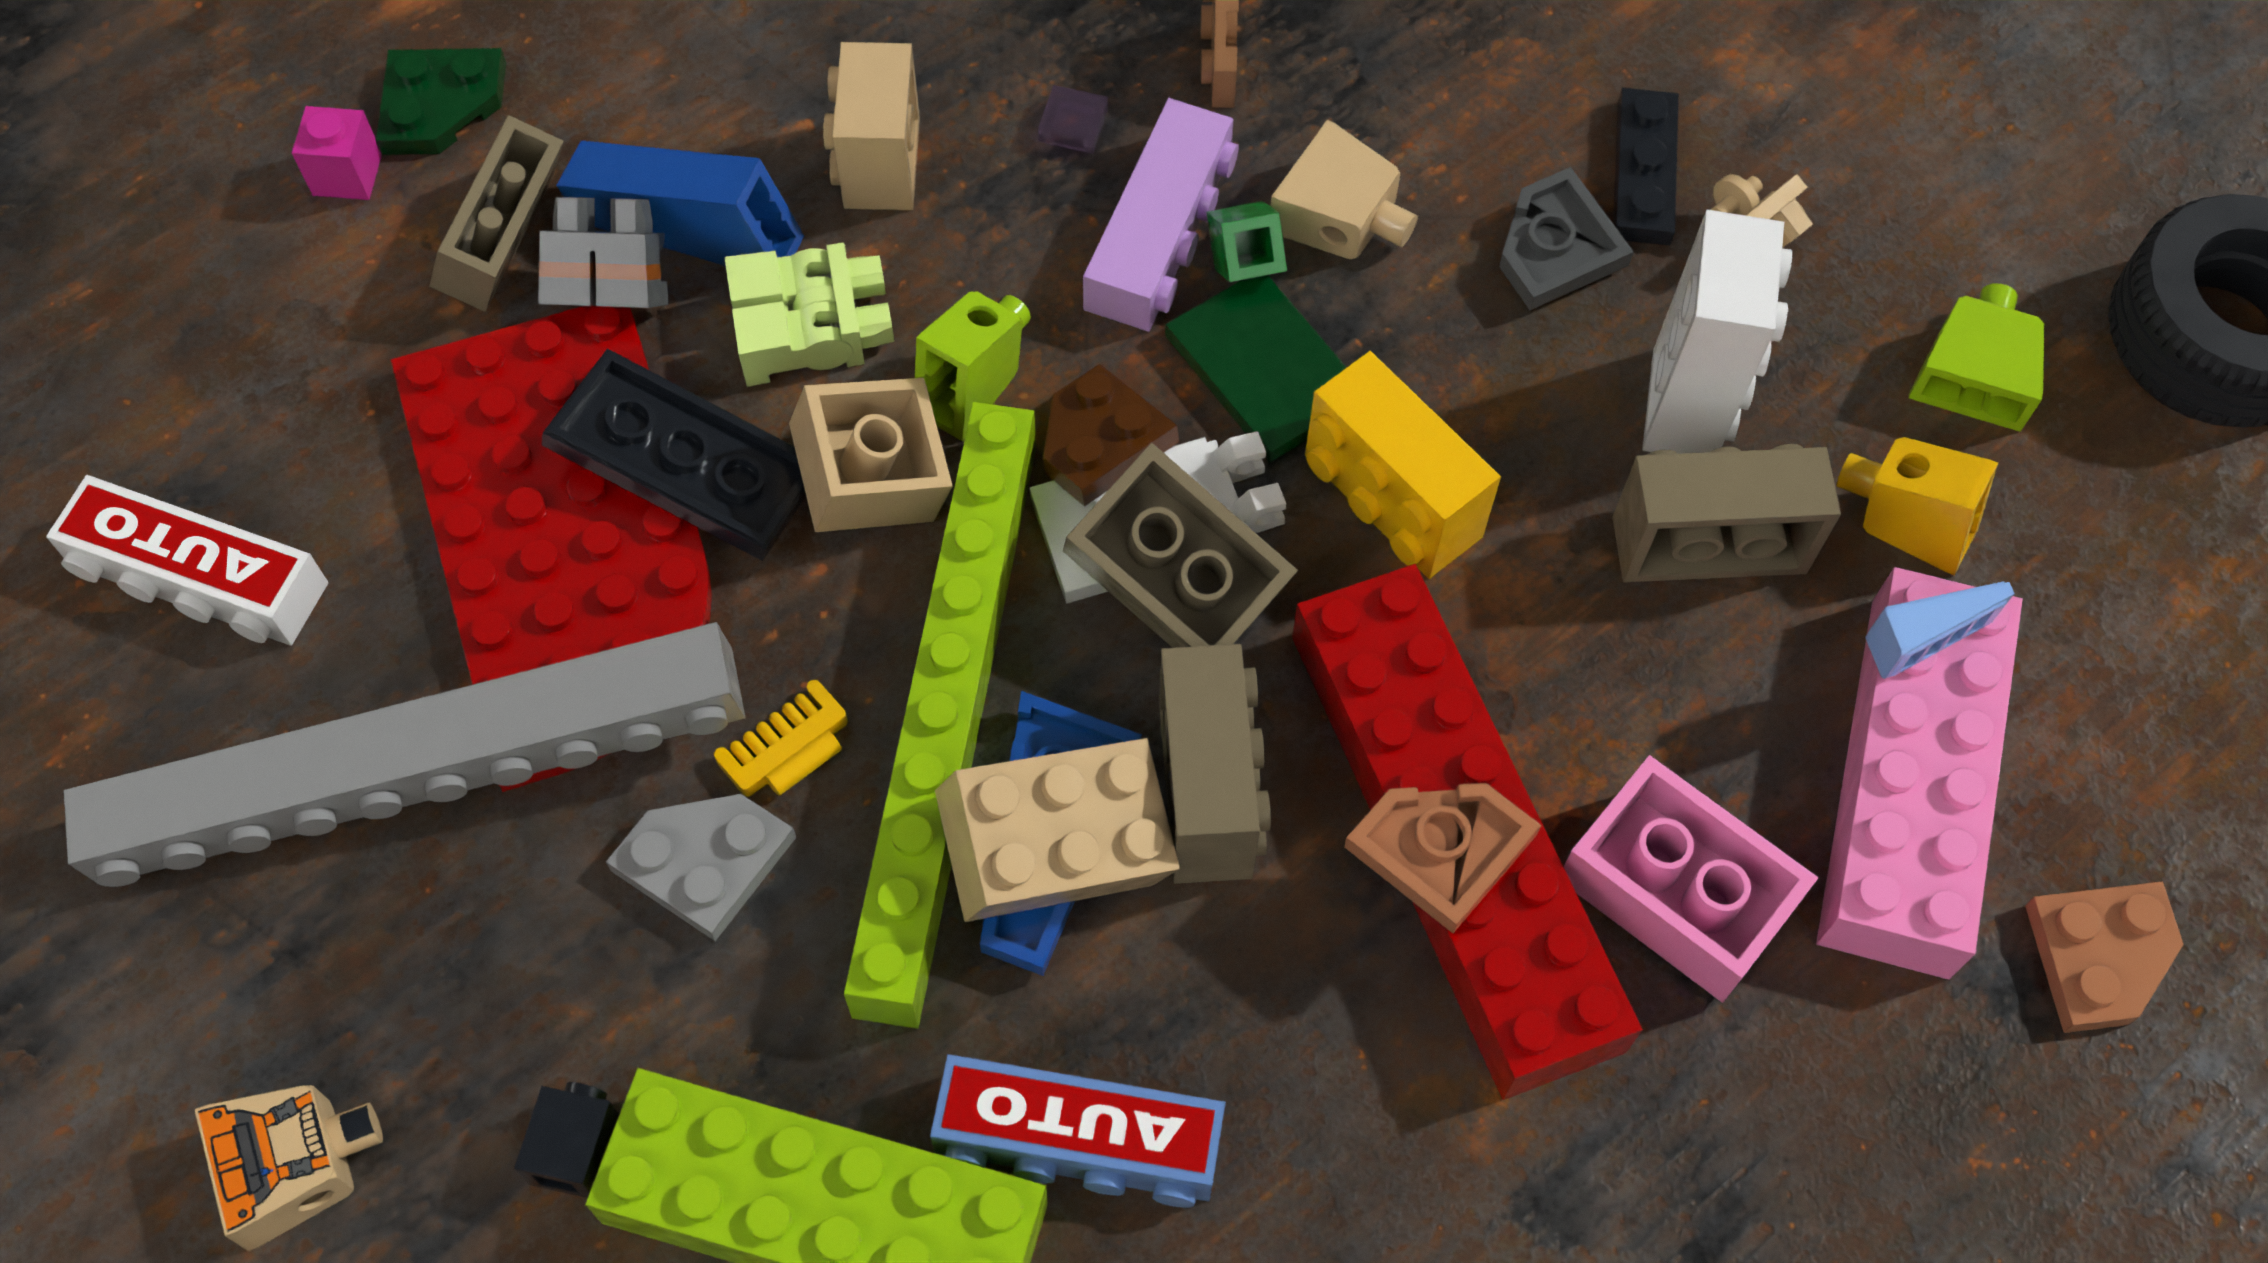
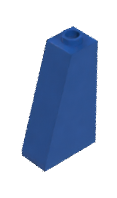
[556,140,805,266]

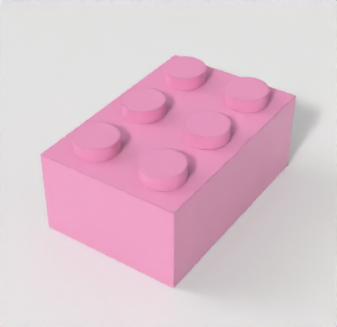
[1564,755,1819,1003]

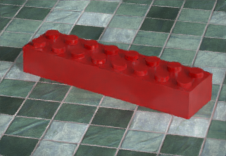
[1292,563,1643,1100]

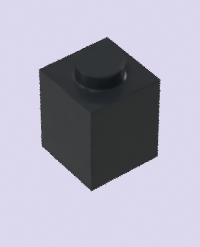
[514,1082,619,1198]

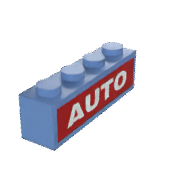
[930,1054,1225,1208]

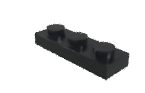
[1613,88,1679,246]

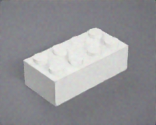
[1642,209,1792,454]

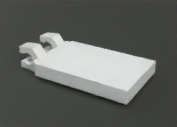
[1029,431,1286,604]

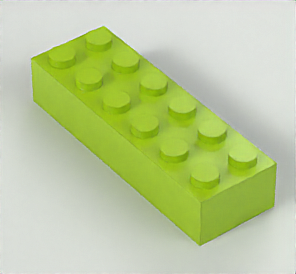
[585,1068,1048,1263]

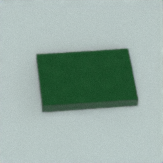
[1165,275,1347,463]

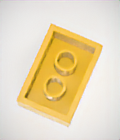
[1305,351,1501,579]

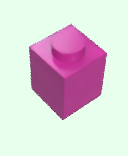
[292,106,382,200]

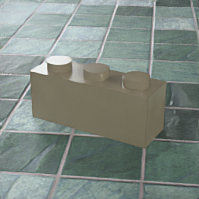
[429,115,564,312]

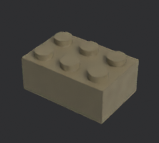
[1063,443,1298,648]
[1612,444,1841,582]
[1159,644,1271,884]

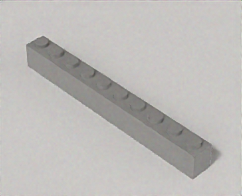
[64,622,745,887]

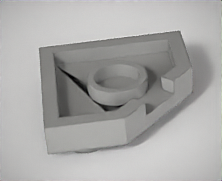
[606,794,796,941]

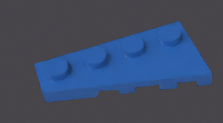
[980,691,1142,976]

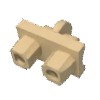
[1711,174,1813,248]

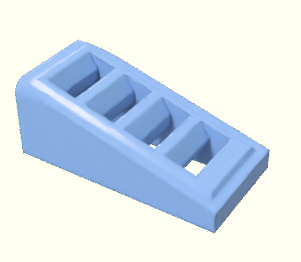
[1865,581,2015,679]

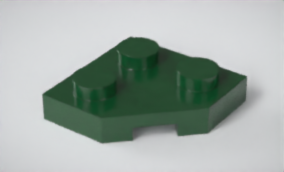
[376,48,506,155]

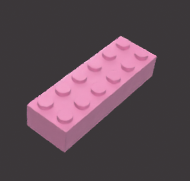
[1816,567,2023,980]

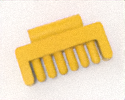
[714,680,848,797]

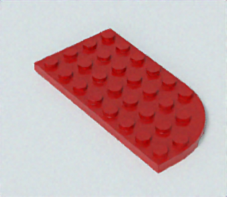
[391,305,712,792]

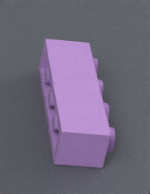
[1083,98,1239,332]

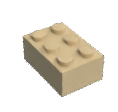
[935,738,1180,922]

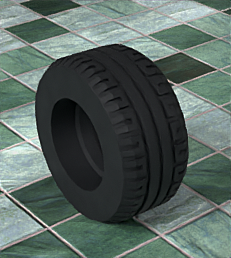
[2108,194,2268,428]

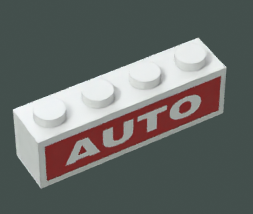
[46,474,329,646]

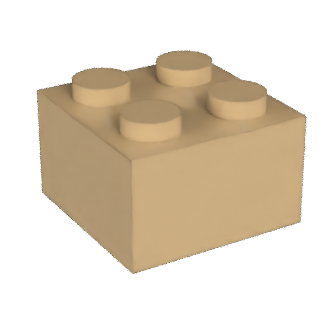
[823,42,920,210]
[789,378,953,532]

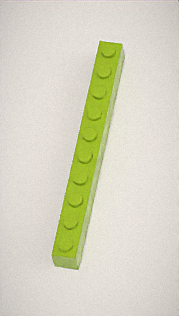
[844,402,1036,1029]

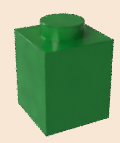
[1206,201,1287,282]

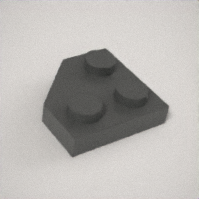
[1499,167,1634,310]

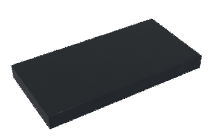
[542,348,806,561]

